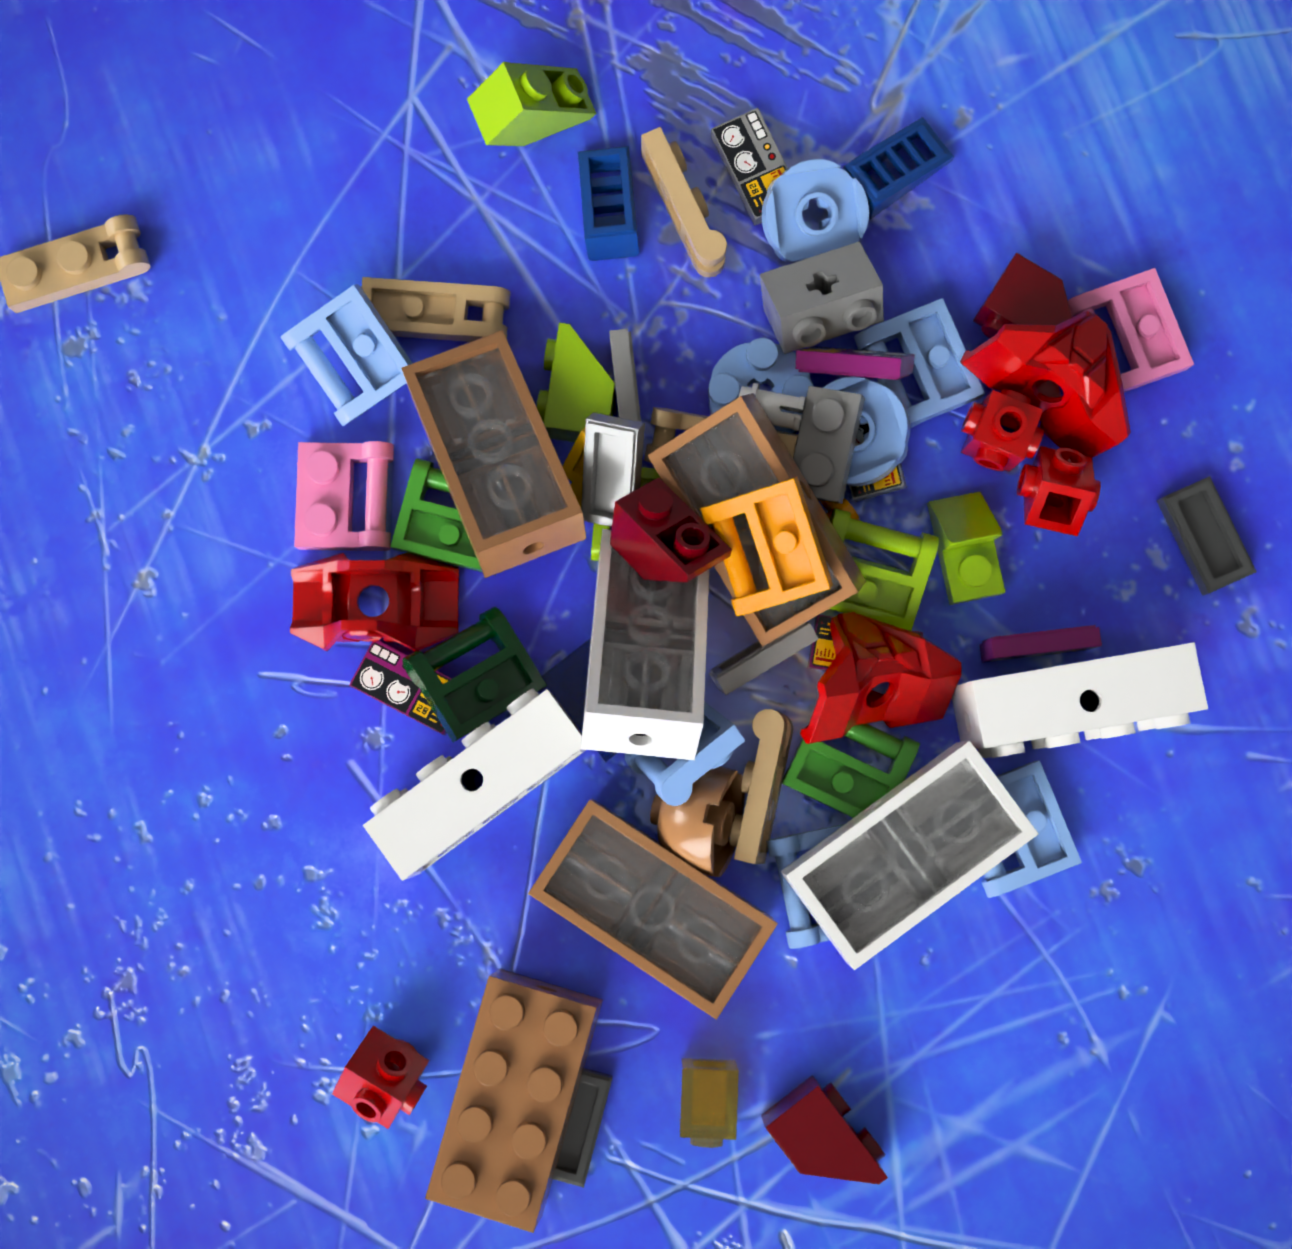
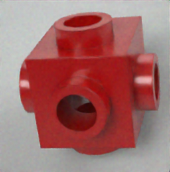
[961,389,1044,472]
[1017,446,1101,536]
[332,1026,430,1129]

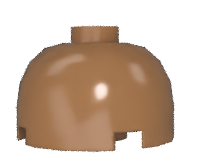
[650,767,745,877]

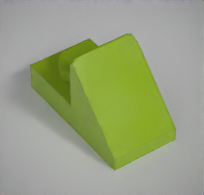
[927,492,1006,605]

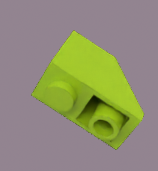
[467,62,597,146]
[537,323,616,442]

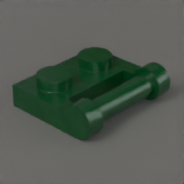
[402,607,547,743]

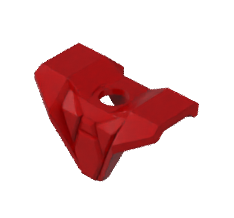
[960,310,1131,458]
[290,553,459,651]
[800,612,962,744]

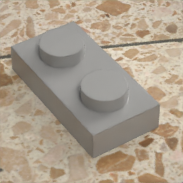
[793,386,865,504]

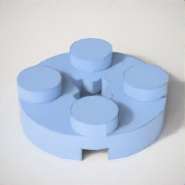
[762,159,869,263]
[708,338,813,434]
[823,376,910,486]

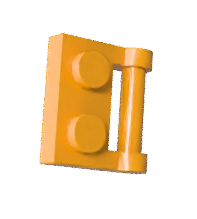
[700,476,833,616]

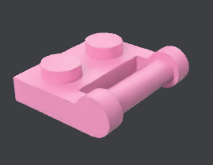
[1068,268,1194,393]
[294,441,394,551]

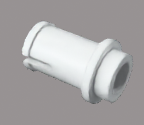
[739,383,806,431]

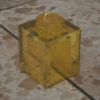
[679,1058,739,1148]

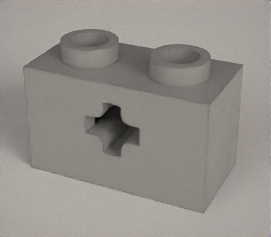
[760,241,884,354]

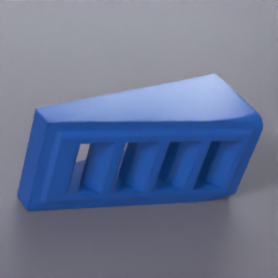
[843,117,954,220]
[578,146,639,261]

